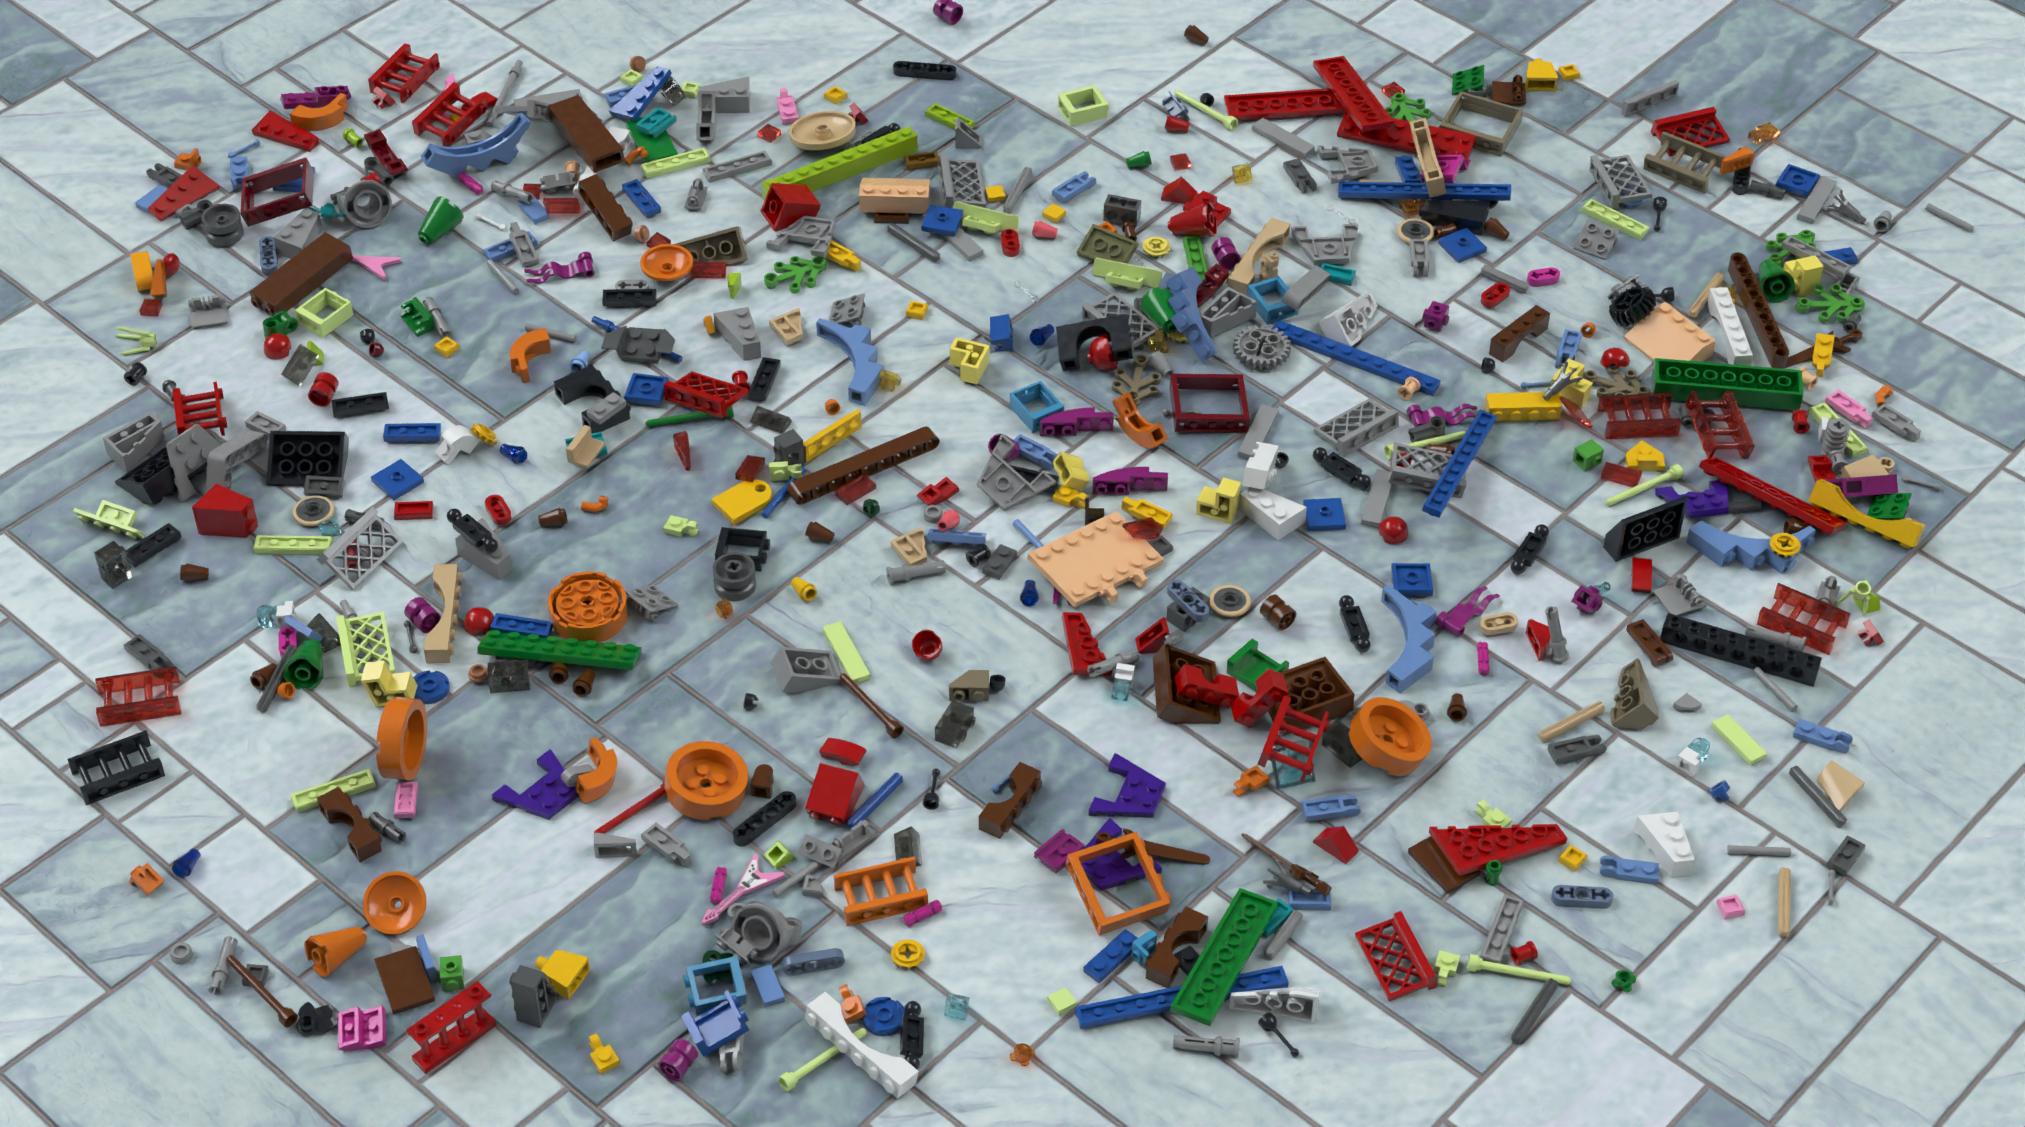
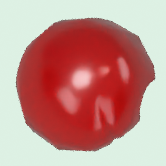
[152,253,180,278]
[264,333,291,359]
[1600,347,1630,369]
[1379,516,1408,544]
[464,607,494,636]
[912,630,943,662]

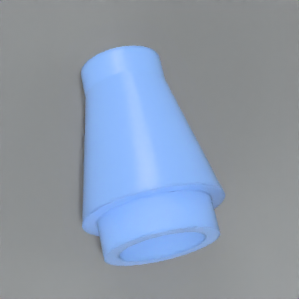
[570,351,591,373]

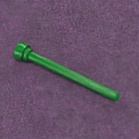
[645,406,734,427]

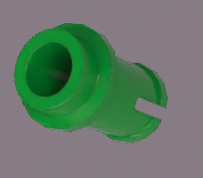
[1485,860,1503,886]

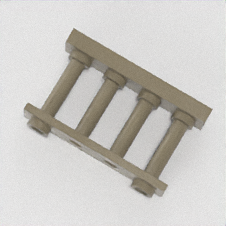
[1643,131,1725,193]

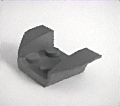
[601,326,675,364]

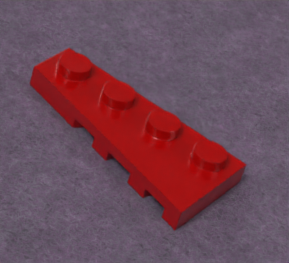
[252,111,319,152]
[147,165,220,221]
[1062,612,1113,676]

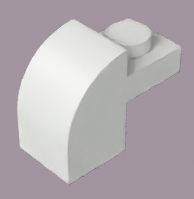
[435,425,481,464]

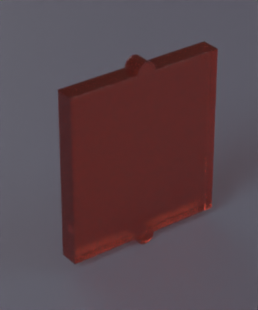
[1559,395,1593,428]

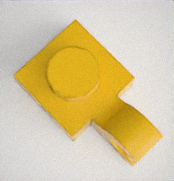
[1053,485,1087,509]
[588,1033,620,1074]

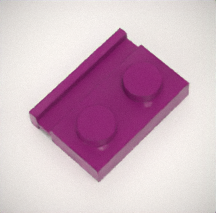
[1034,829,1085,873]

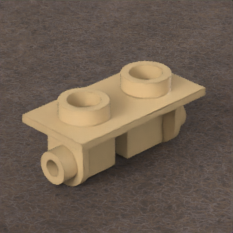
[1259,252,1279,281]

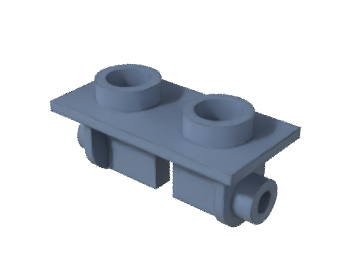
[1162,91,1190,121]

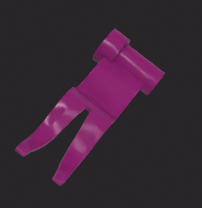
[524,252,595,284]
[1406,404,1477,427]
[1435,586,1500,637]

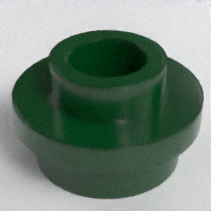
[863,499,880,518]

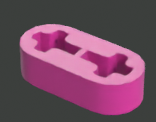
[1527,267,1560,287]
[278,626,298,658]

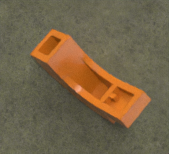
[290,93,348,131]
[510,328,551,383]
[1112,392,1168,448]
[575,737,617,804]

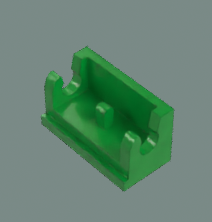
[400,297,435,337]

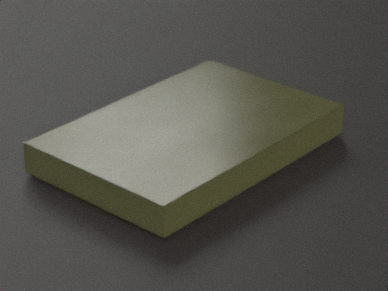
[1076,224,1139,264]

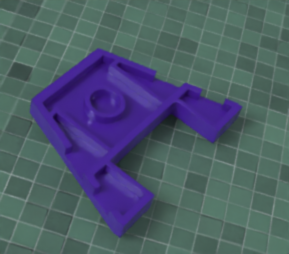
[1655,480,1729,518]
[492,749,579,820]
[1088,753,1166,818]
[1081,818,1162,891]

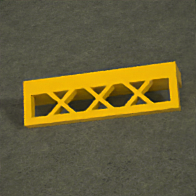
[803,409,862,463]

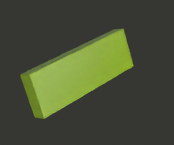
[925,103,975,130]

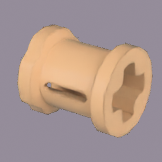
[565,160,580,182]
[1799,367,1819,390]
[1398,377,1421,400]

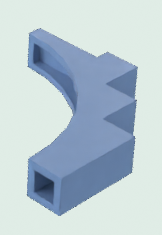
[421,111,531,178]
[1166,267,1218,362]
[816,318,884,406]
[1686,520,1815,574]
[1381,585,1436,693]

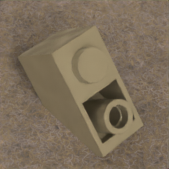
[949,670,989,701]

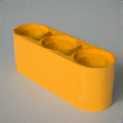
[130,251,153,292]

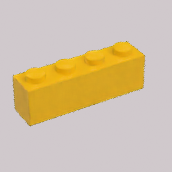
[1484,392,1562,422]

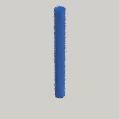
[761,466,806,518]

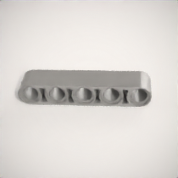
[1282,265,1331,311]

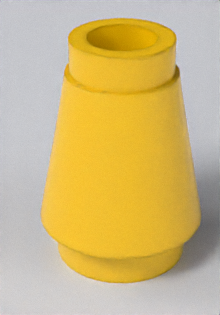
[791,577,817,602]

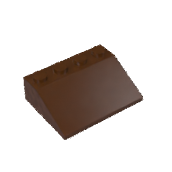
[1153,644,1221,724]
[1255,657,1355,736]

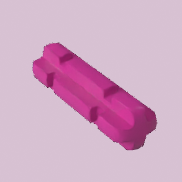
[458,172,484,195]
[1477,641,1490,675]
[710,867,727,904]
[903,900,942,927]

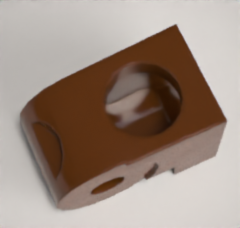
[750,764,774,799]

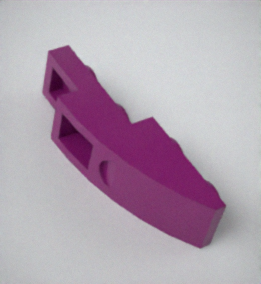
[280,85,351,109]
[1040,407,1114,436]
[1092,467,1168,495]
[1825,474,1898,497]

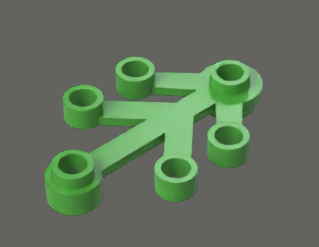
[1385,93,1431,121]
[1766,230,1816,267]
[764,256,827,294]
[1795,283,1865,323]

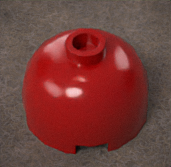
[1087,334,1118,371]

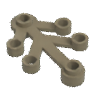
[1112,354,1161,406]
[1583,364,1652,404]

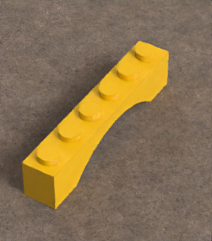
[1808,479,1926,549]

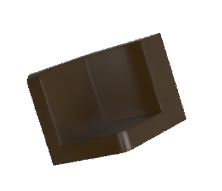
[1085,498,1104,526]

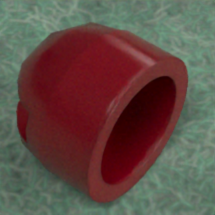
[369,342,384,357]

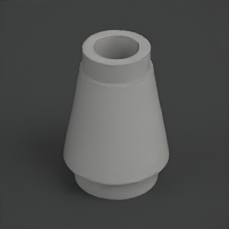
[1874,211,1892,232]
[1149,351,1174,378]

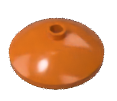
[640,244,693,282]
[363,871,427,935]

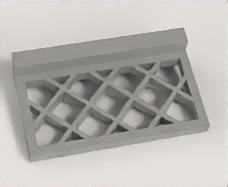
[495,100,552,123]
[937,153,986,208]
[1589,155,1652,209]
[1082,292,1161,350]
[1314,399,1399,457]
[1388,442,1467,498]
[317,507,403,590]

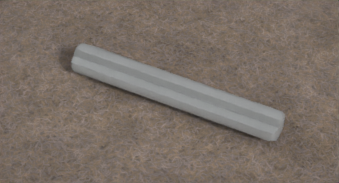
[1003,167,1032,214]

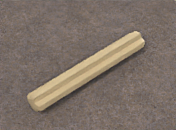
[1688,272,1724,318]
[1538,701,1605,742]
[1778,867,1791,938]

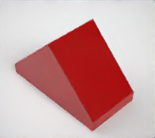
[1161,176,1197,204]
[1135,617,1169,654]
[1526,619,1551,661]
[1313,826,1359,864]

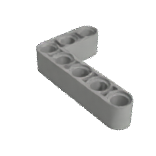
[206,430,268,493]

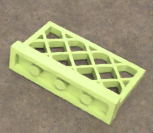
[336,612,395,687]

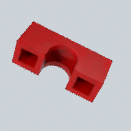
[1175,664,1239,708]
[1230,668,1289,728]

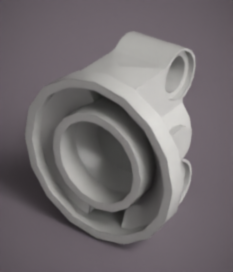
[336,180,392,228]
[731,901,802,962]

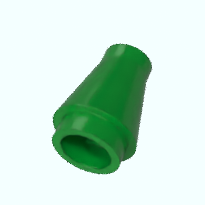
[1126,151,1152,168]

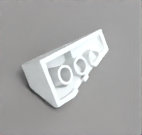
[1319,290,1378,346]
[1229,987,1320,1024]

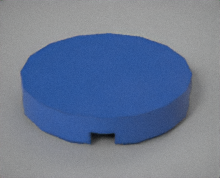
[413,670,450,704]
[862,997,905,1036]

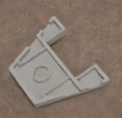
[1317,145,1378,184]
[766,216,836,258]
[1291,224,1358,265]
[166,424,221,502]
[977,433,1056,510]

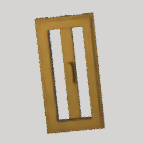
[904,151,939,170]

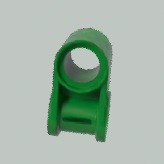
[263,311,298,339]

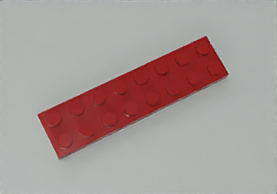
[1313,56,1394,132]
[1224,88,1346,121]
[1337,111,1476,164]
[1699,456,1847,535]

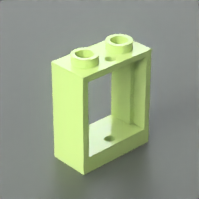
[1058,85,1109,127]
[295,288,353,338]

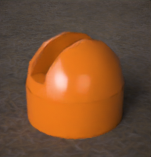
[1580,322,1596,338]
[825,399,840,415]
[277,682,295,699]

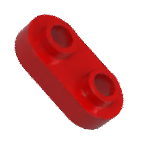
[1001,229,1020,257]
[1481,282,1510,308]
[485,495,512,525]

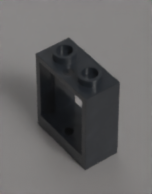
[715,527,770,572]

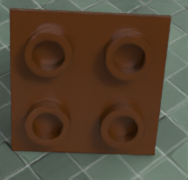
[1492,75,1526,105]

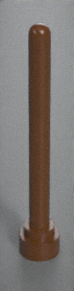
[840,673,904,738]
[227,955,298,1028]

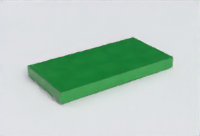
[626,117,678,163]

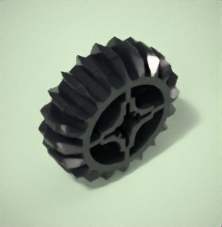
[1609,285,1657,327]

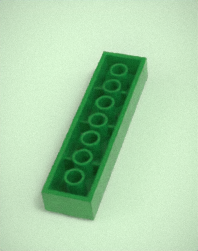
[1652,358,1803,411]

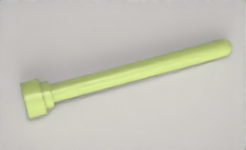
[1174,90,1238,131]
[1384,431,1466,459]
[1605,464,1684,506]
[1467,954,1571,985]
[778,1028,867,1092]

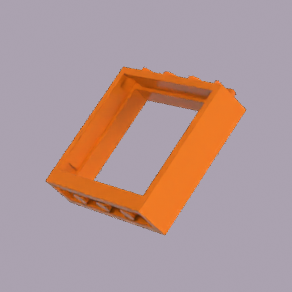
[1065,832,1171,936]

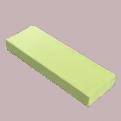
[1711,714,1767,766]

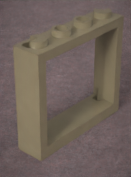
[1439,91,1523,157]

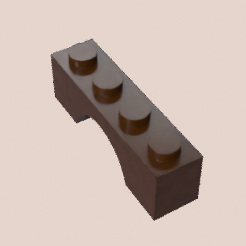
[1489,305,1550,363]
[979,762,1042,839]
[317,786,382,862]
[1144,907,1208,988]

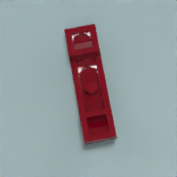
[364,129,408,176]
[1196,263,1230,308]

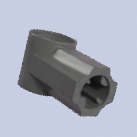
[364,157,394,188]
[179,200,213,229]
[1408,416,1446,443]

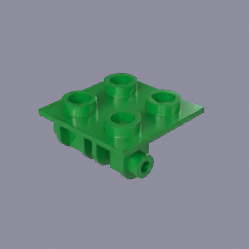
[1452,65,1485,96]
[1867,493,1912,520]

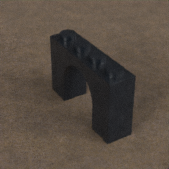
[1056,314,1134,371]
[554,365,631,433]

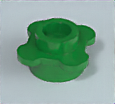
[1611,970,1636,992]

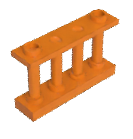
[833,856,928,926]

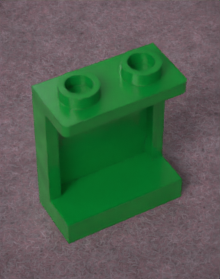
[1226,638,1289,692]

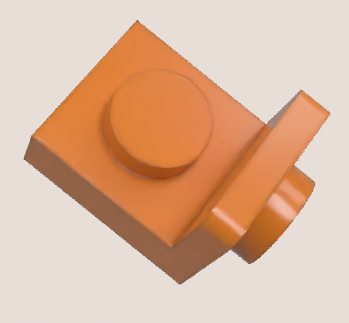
[174,148,201,170]
[129,863,164,896]

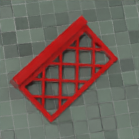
[1650,107,1730,157]
[663,371,749,418]
[1355,911,1437,1002]

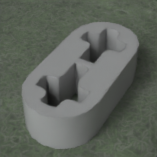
[615,280,649,289]
[561,764,594,787]

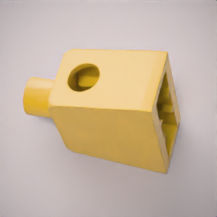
[1525,58,1558,91]
[535,950,590,1000]

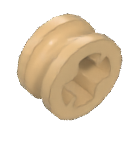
[1879,457,1895,474]

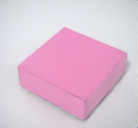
[1716,895,1745,919]

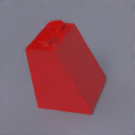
[760,183,821,231]
[192,484,258,538]
[805,763,865,825]

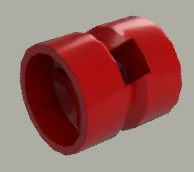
[308,372,339,407]

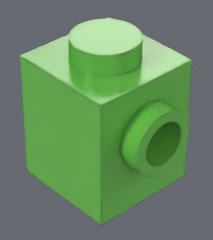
[1572,439,1604,471]
[440,955,464,991]

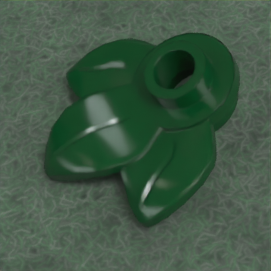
[702,950,741,986]

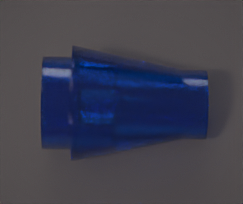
[1030,324,1054,346]
[500,443,527,464]
[1020,580,1039,607]
[172,848,201,878]

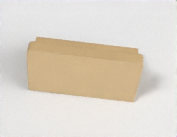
[566,425,605,468]

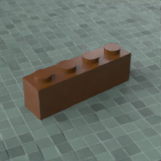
[578,174,633,242]

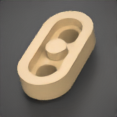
[1479,612,1518,636]

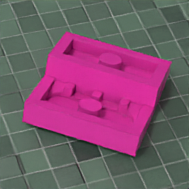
[338,1005,386,1051]

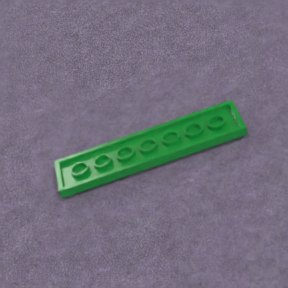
[477,630,642,670]
[1170,888,1278,1026]

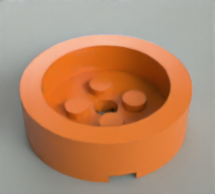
[548,571,628,643]
[376,697,427,781]
[1348,697,1432,776]
[664,741,748,820]

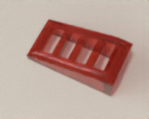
[673,431,691,471]
[1122,517,1163,539]

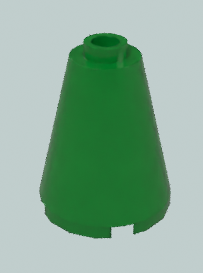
[418,196,464,244]
[1759,259,1795,303]
[1140,287,1177,334]
[283,639,323,690]

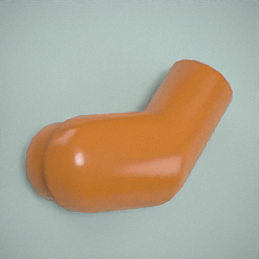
[624,146,648,165]
[1875,385,1894,407]
[581,496,609,513]

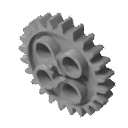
[1232,325,1291,370]

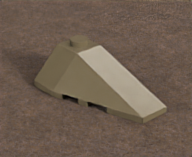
[674,226,748,265]
[1610,658,1659,729]

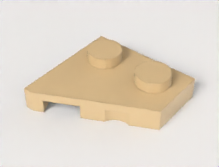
[769,308,803,346]
[890,527,927,566]

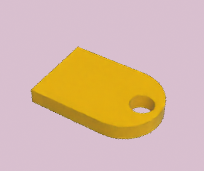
[711,479,772,525]

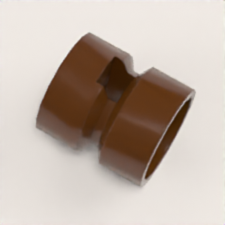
[1260,594,1297,630]

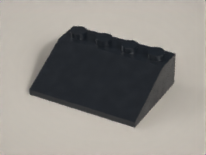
[266,431,349,486]
[115,447,207,504]
[1603,496,1688,562]

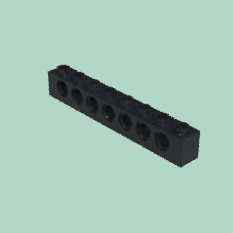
[1660,613,1822,687]

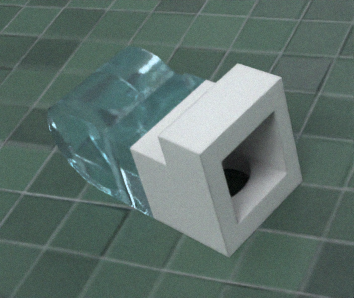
[256,601,295,628]
[1111,663,1135,702]
[1676,738,1710,777]

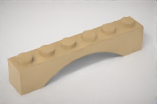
[1409,118,1447,198]
[1226,218,1291,296]
[424,564,463,663]

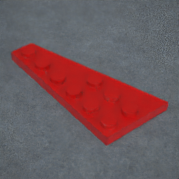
[1429,824,1568,876]

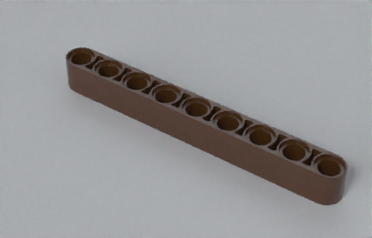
[1728,252,1789,369]
[787,426,940,505]

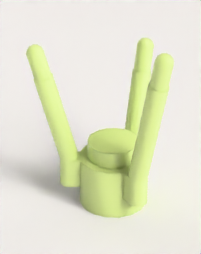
[116,326,156,355]
[1835,580,1871,616]

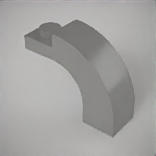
[696,91,716,141]

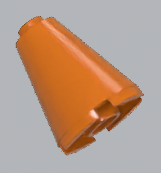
[304,927,367,977]

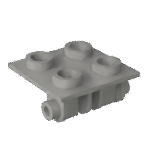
[1574,219,1620,260]
[829,293,865,326]
[188,294,228,328]
[1653,574,1706,616]
[625,585,678,621]

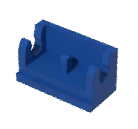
[990,314,1013,352]

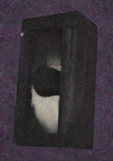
[281,344,319,386]
[750,406,792,434]
[307,613,341,653]
[894,826,922,867]

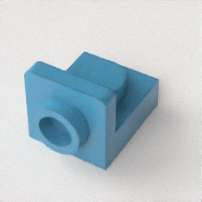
[1131,929,1157,967]

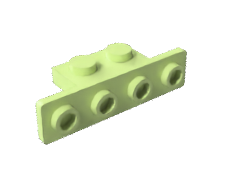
[953,201,1020,234]
[1092,258,1163,290]
[73,500,145,539]

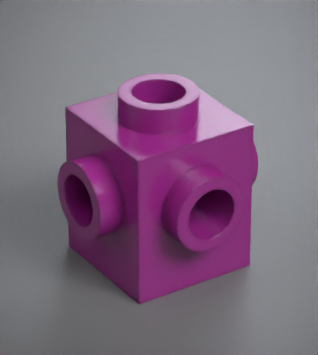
[1422,301,1450,332]
[1571,585,1604,614]

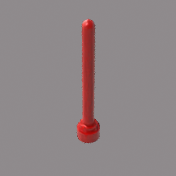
[594,780,667,834]

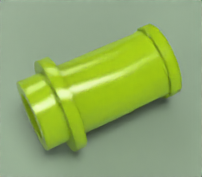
[342,128,364,147]

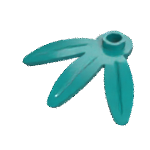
[300,197,346,219]

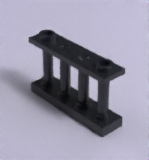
[67,730,165,805]

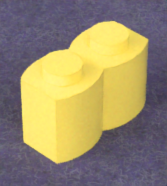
[1053,451,1089,491]

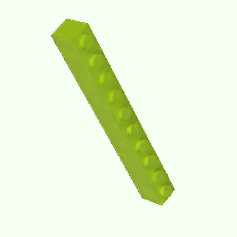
[761,126,918,200]

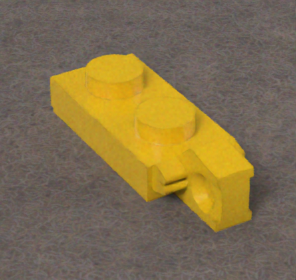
[826,241,862,271]
[1812,333,1835,377]
[1121,496,1173,530]

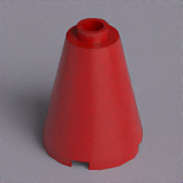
[1168,202,1218,237]

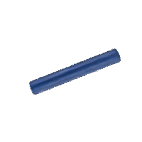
[846,772,903,829]

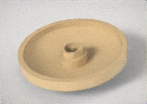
[789,111,856,150]

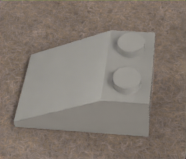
[771,647,842,693]

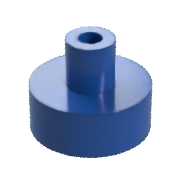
[1708,780,1730,802]

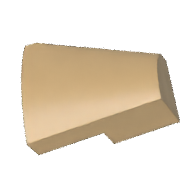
[1841,454,1889,478]
[1816,760,1865,812]

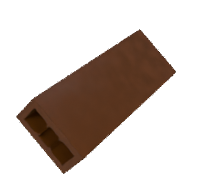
[548,95,624,173]
[250,232,353,316]

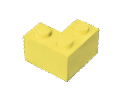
[1783,255,1824,297]
[950,337,990,384]
[1551,359,1593,409]
[1196,477,1241,524]
[361,661,418,707]

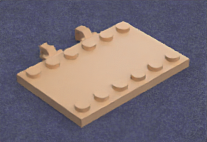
[1027,511,1164,608]

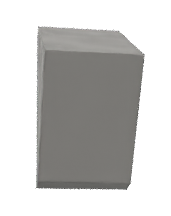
[955,117,982,149]

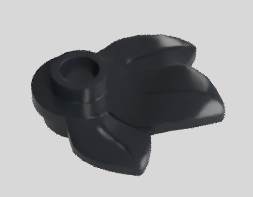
[296,1002,338,1035]

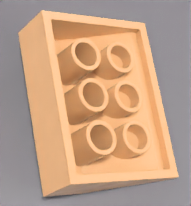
[859,178,930,214]
[1624,302,1716,362]

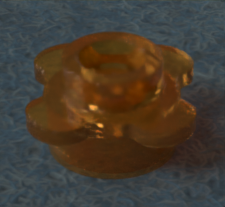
[715,597,733,619]
[1010,1043,1035,1066]

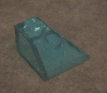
[1271,740,1316,790]

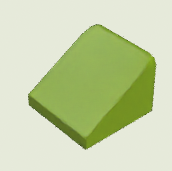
[727,273,742,299]
[307,340,324,366]
[1853,592,1880,613]
[764,840,795,869]

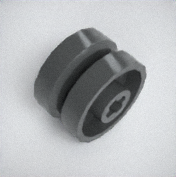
[201,203,244,247]
[712,552,756,601]

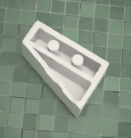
[1242,442,1279,490]
[1239,487,1307,540]
[1634,812,1695,877]

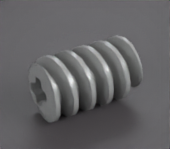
[1820,418,1850,458]

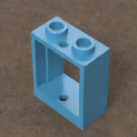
[1247,276,1298,324]
[1010,381,1064,433]
[683,956,747,1014]

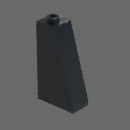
[1419,200,1490,236]

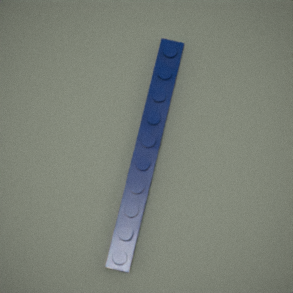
[1338,182,1511,201]
[1271,320,1441,396]
[1422,409,1497,518]
[1075,966,1289,1029]

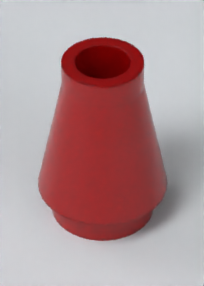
[1164,115,1190,132]

